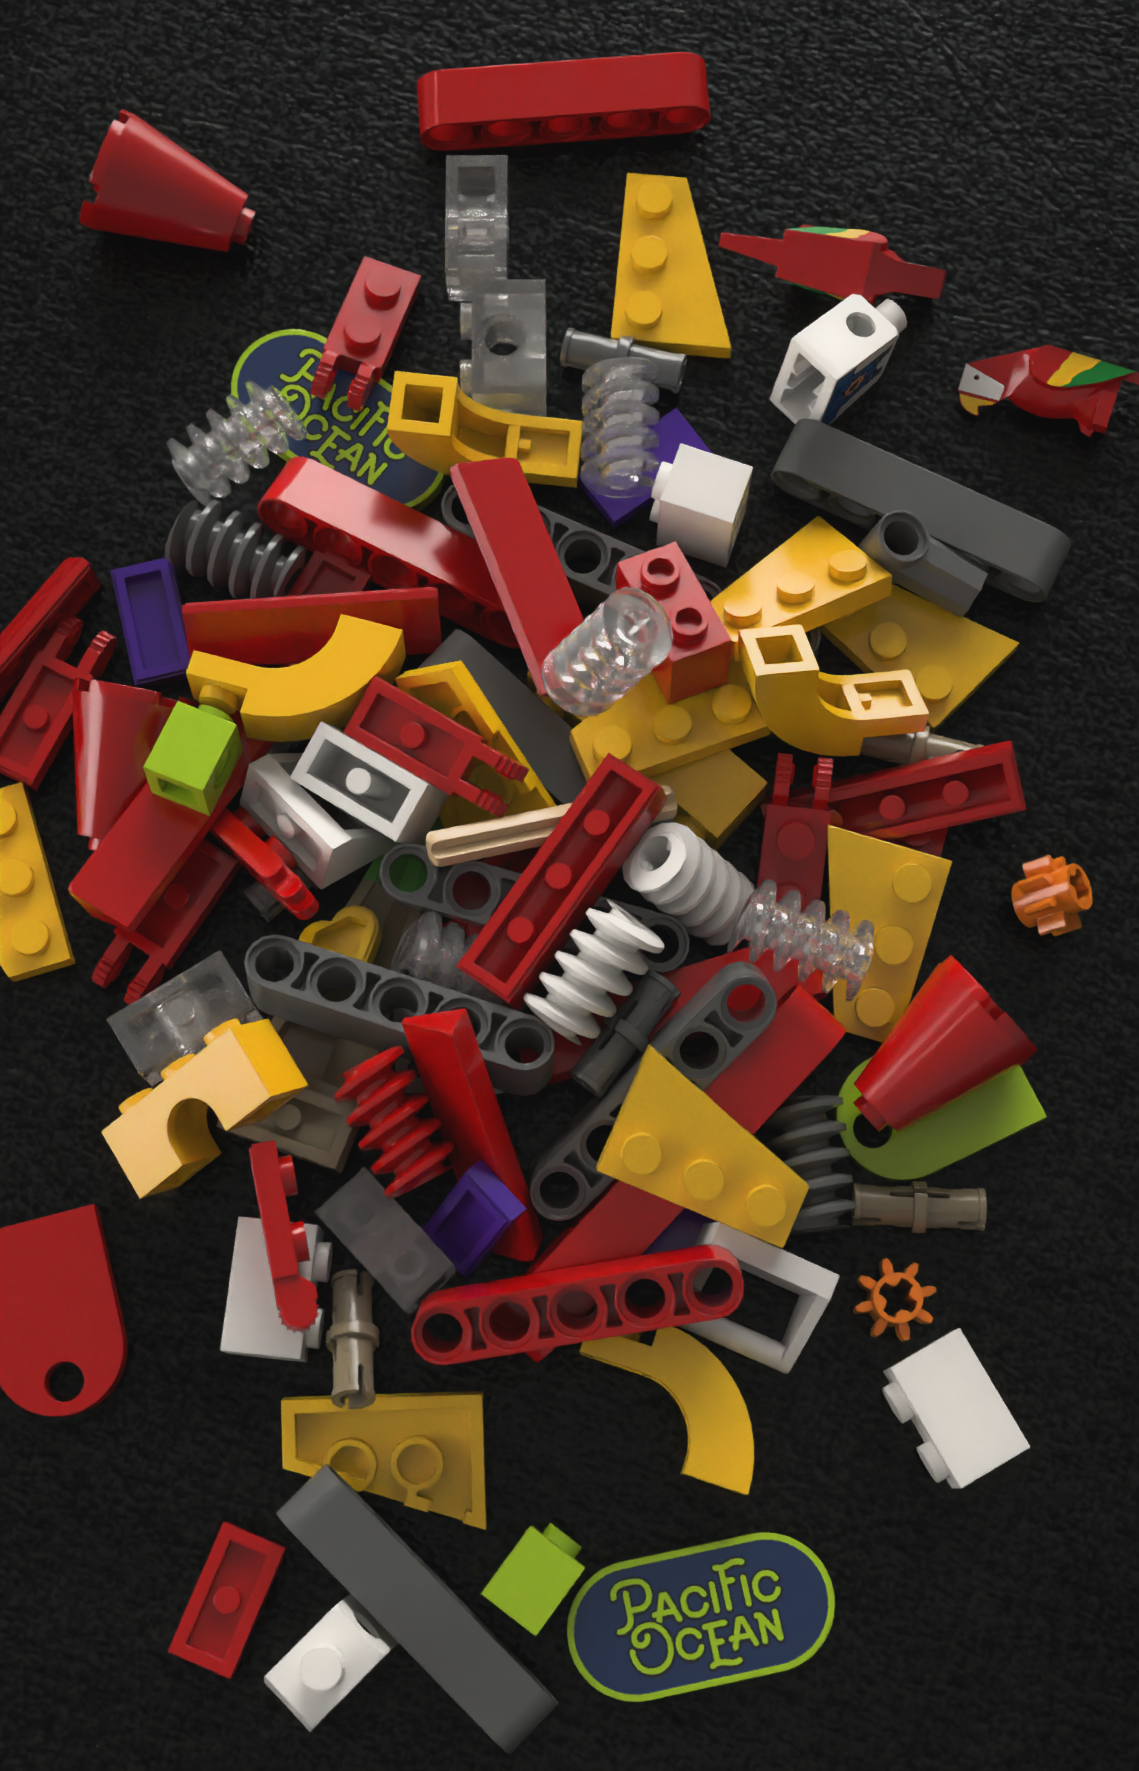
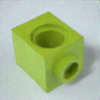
[143,701,243,816]
[481,1523,585,1636]

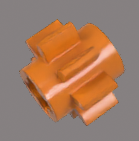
[1011,855,1093,937]
[853,1258,937,1342]

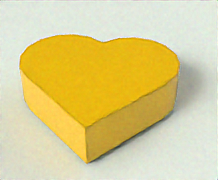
[299,905,382,964]

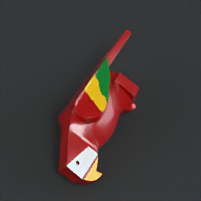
[719,224,947,305]
[958,344,1139,437]

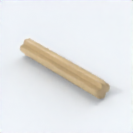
[426,784,677,867]

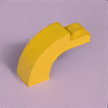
[387,371,583,488]
[186,614,406,742]
[738,625,929,757]
[580,1327,754,1495]

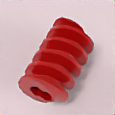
[333,1045,457,1199]

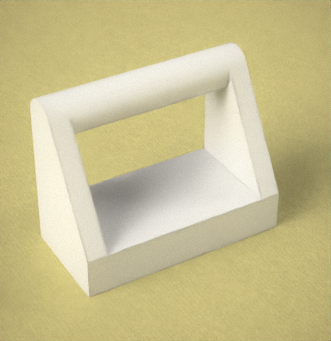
[239,753,398,890]
[678,1222,840,1374]

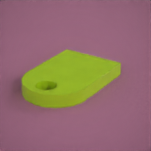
[834,1057,1047,1183]

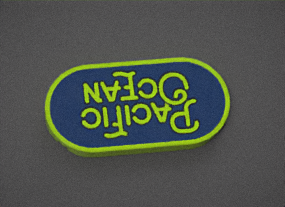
[231,329,447,512]
[567,1532,835,1702]

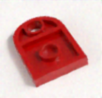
[0,1204,128,1417]

